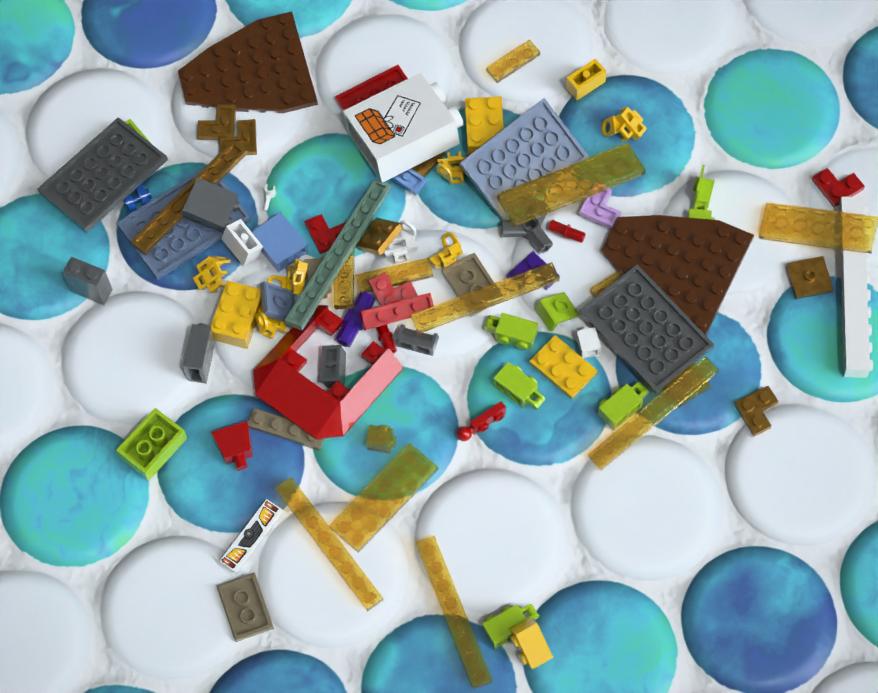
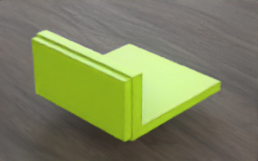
[693,165,715,208]
[534,292,580,332]

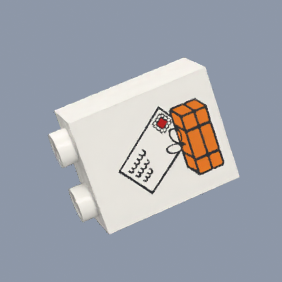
[343,73,463,183]

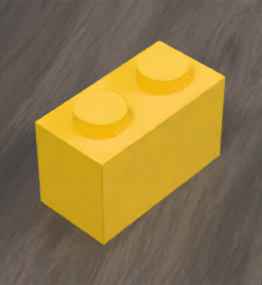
[566,58,607,101]
[510,618,553,669]

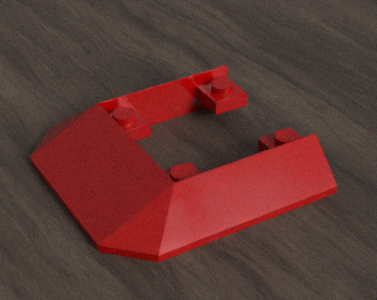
[253,305,403,439]

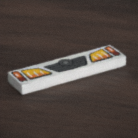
[219,499,283,574]

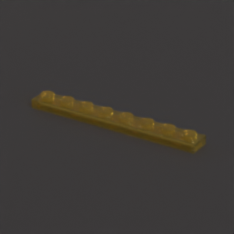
[411,262,560,334]
[588,356,719,471]
[275,477,384,612]
[416,535,493,689]

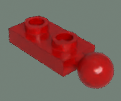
[456,401,506,442]

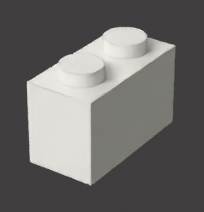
[221,219,263,266]

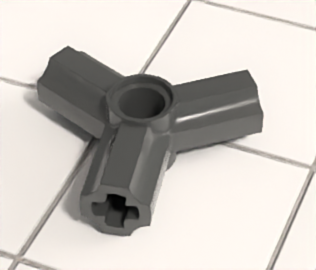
[502,201,553,254]

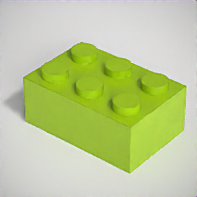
[116,408,187,481]

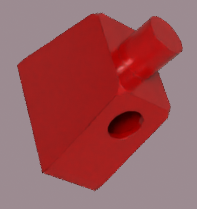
[212,421,253,471]

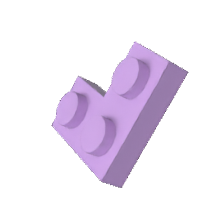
[579,182,621,229]

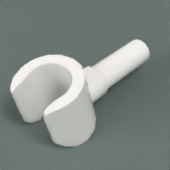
[263,184,276,211]

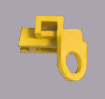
[601,107,647,142]
[437,151,467,185]
[429,232,463,269]
[193,256,231,293]
[267,259,308,294]
[255,305,287,339]

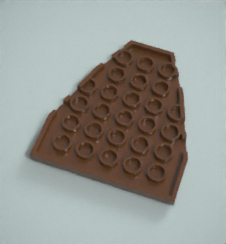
[178,11,318,114]
[601,215,754,336]

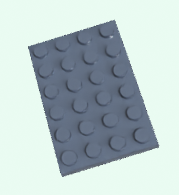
[459,98,589,220]
[117,167,251,280]

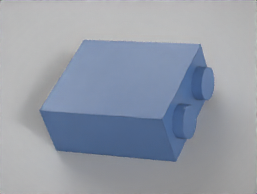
[252,212,309,273]

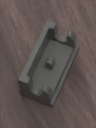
[396,324,439,356]
[320,345,346,388]

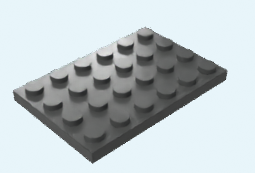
[37,117,168,233]
[579,265,714,394]

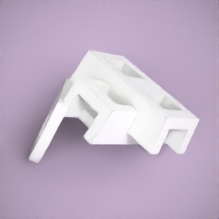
[384,220,418,264]

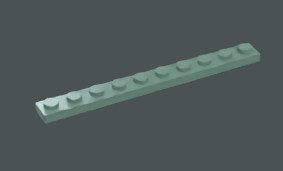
[285,179,392,330]

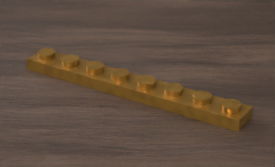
[131,140,247,255]

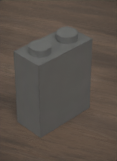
[181,177,240,233]
[63,257,113,305]
[183,323,215,384]

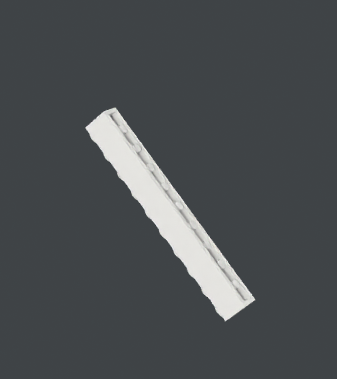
[839,197,873,378]

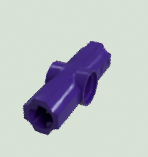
[335,291,375,347]

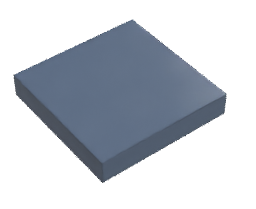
[260,281,296,322]

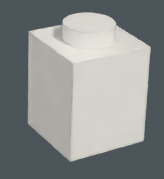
[576,327,601,359]

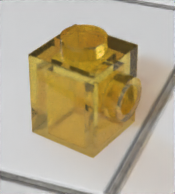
[366,425,397,454]

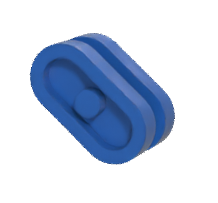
[124,182,152,212]

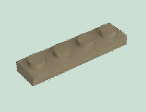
[248,408,325,451]

